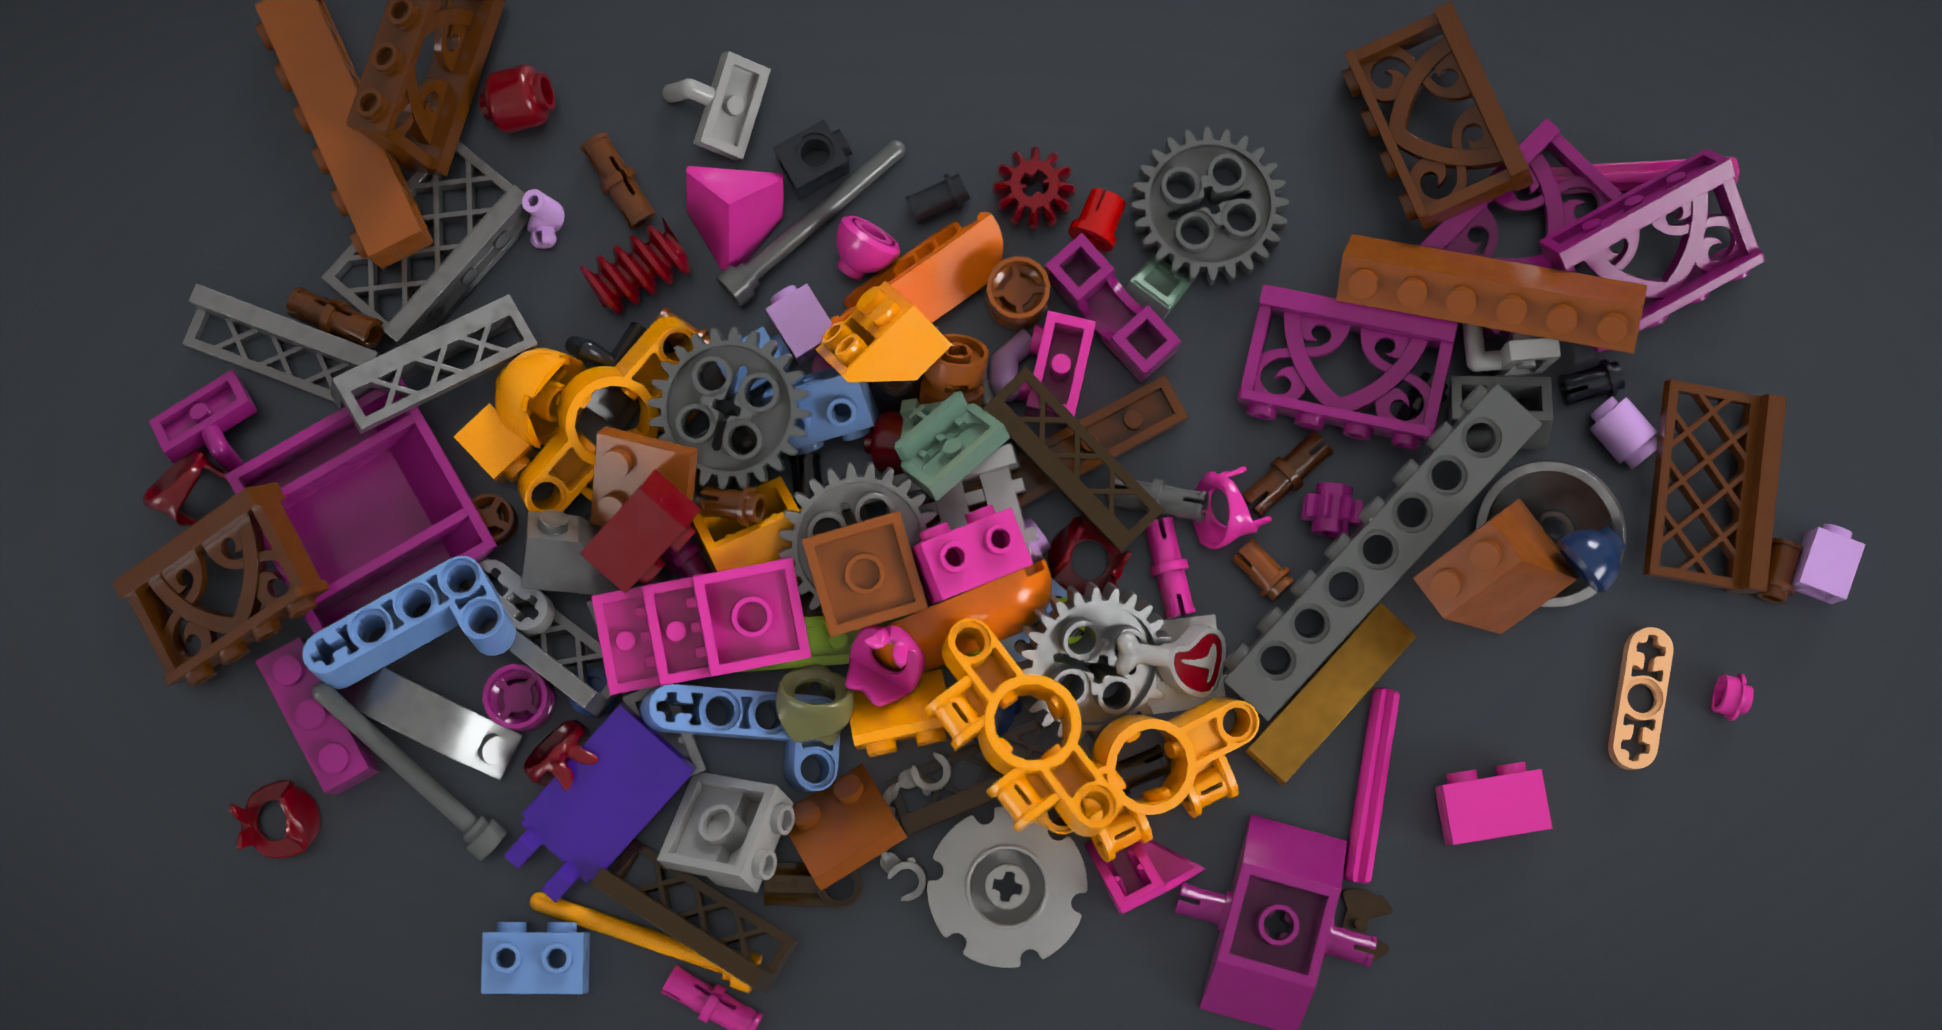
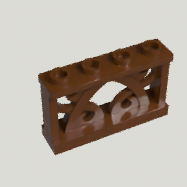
[346,0,506,177]
[1341,1,1534,232]
[112,482,330,687]

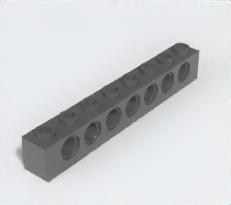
[1223,382,1542,721]

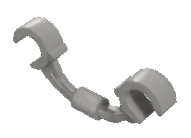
[880,751,952,901]

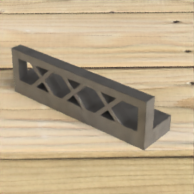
[182,283,380,403]
[330,294,538,434]
[457,557,618,718]

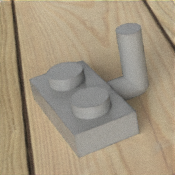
[663,51,771,161]
[1462,323,1561,377]

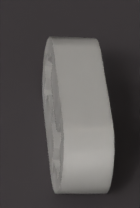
[468,560,555,635]

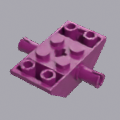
[1174,814,1377,1030]

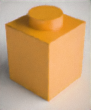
[453,403,537,486]

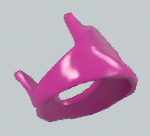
[1192,466,1272,549]
[845,624,926,706]

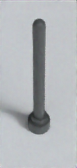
[716,140,905,307]
[312,682,507,861]

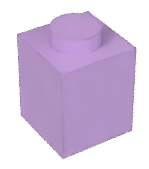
[765,284,832,367]
[1791,524,1866,604]

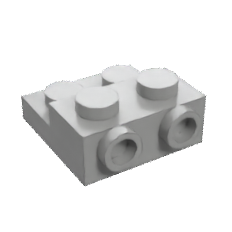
[657,772,795,893]

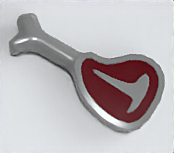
[1115,625,1226,698]

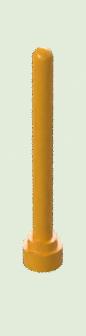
[529,892,762,994]

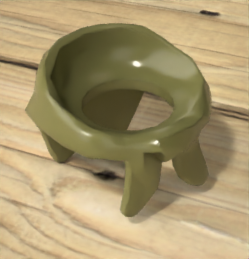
[776,664,854,745]

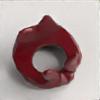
[143,450,228,526]
[1047,516,1132,595]
[524,720,599,791]
[229,780,320,858]

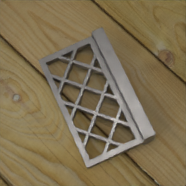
[321,141,531,346]

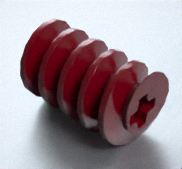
[579,217,691,315]

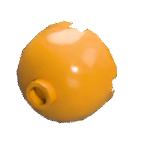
[495,348,587,449]

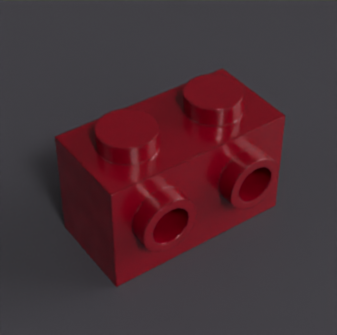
[580,469,700,594]

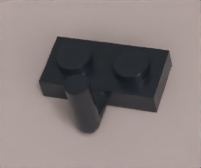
[565,322,675,430]

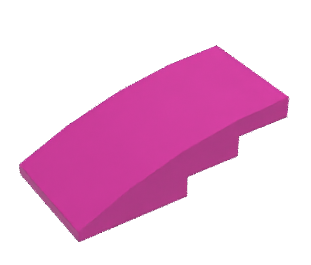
[591,558,811,695]

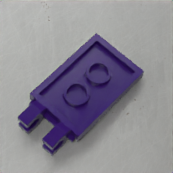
[504,702,697,903]

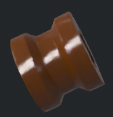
[472,493,519,546]

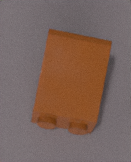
[1413,498,1580,634]

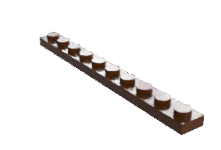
[800,375,1188,617]

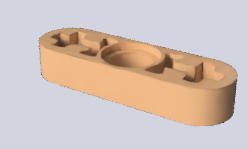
[1608,627,1674,770]

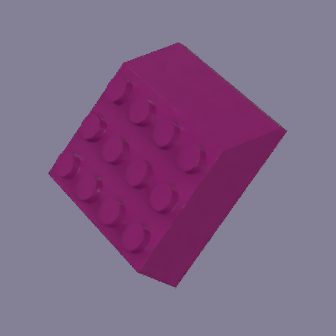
[225,377,498,634]

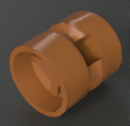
[986,256,1050,332]
[919,333,989,408]

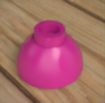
[836,216,901,280]

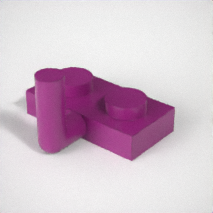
[149,369,257,473]

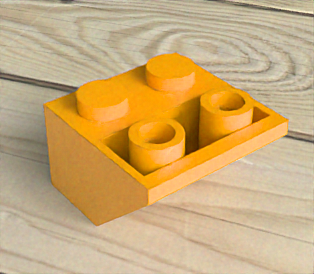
[815,281,952,382]
[692,476,801,583]
[850,669,947,758]

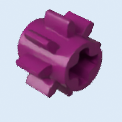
[1301,482,1364,538]

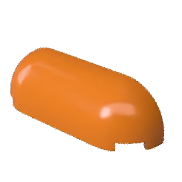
[830,212,1003,326]
[871,559,1052,673]

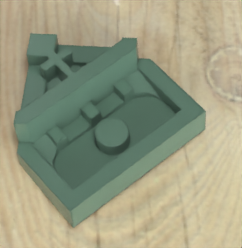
[894,391,1011,502]

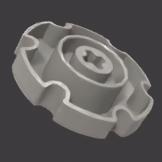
[927,806,1087,968]

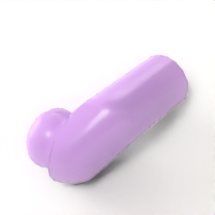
[522,189,565,249]
[989,329,1032,402]

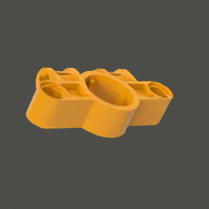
[517,316,704,512]
[924,618,1119,837]
[1034,696,1260,862]

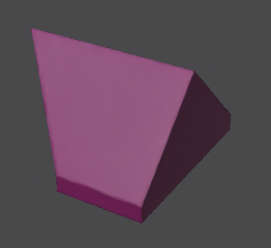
[686,166,784,271]
[1084,840,1206,914]

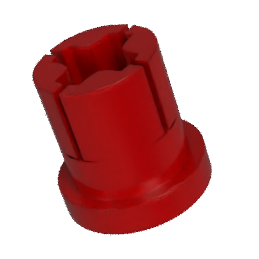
[1068,188,1126,252]

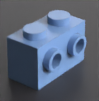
[762,367,879,455]
[481,922,590,994]

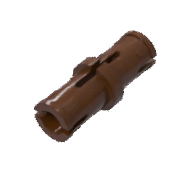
[580,132,657,230]
[286,287,384,349]
[1241,430,1334,518]

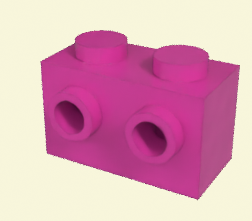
[1018,311,1096,425]
[910,504,1033,604]
[1435,762,1553,846]

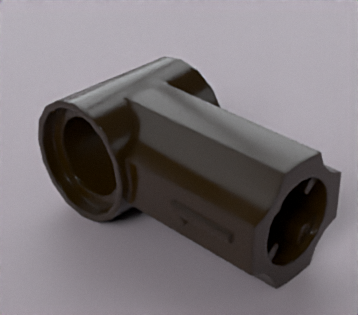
[764,862,864,908]

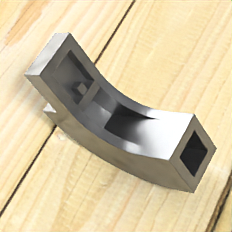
[342,667,523,780]

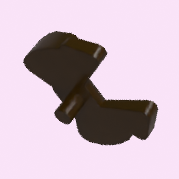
[1341,888,1392,961]

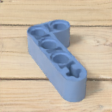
[302,556,516,689]
[640,684,840,792]

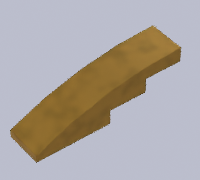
[1245,602,1417,785]

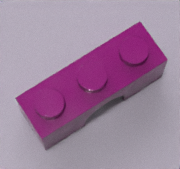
[1044,233,1181,384]
[255,637,381,795]

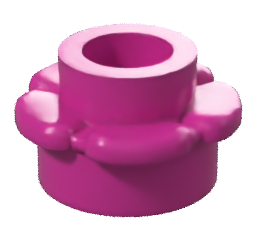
[1711,673,1754,721]

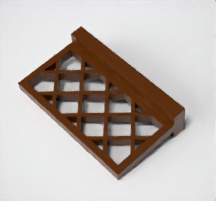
[1643,379,1787,595]

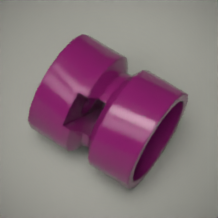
[482,664,557,733]

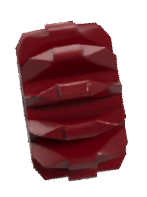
[993,147,1076,232]

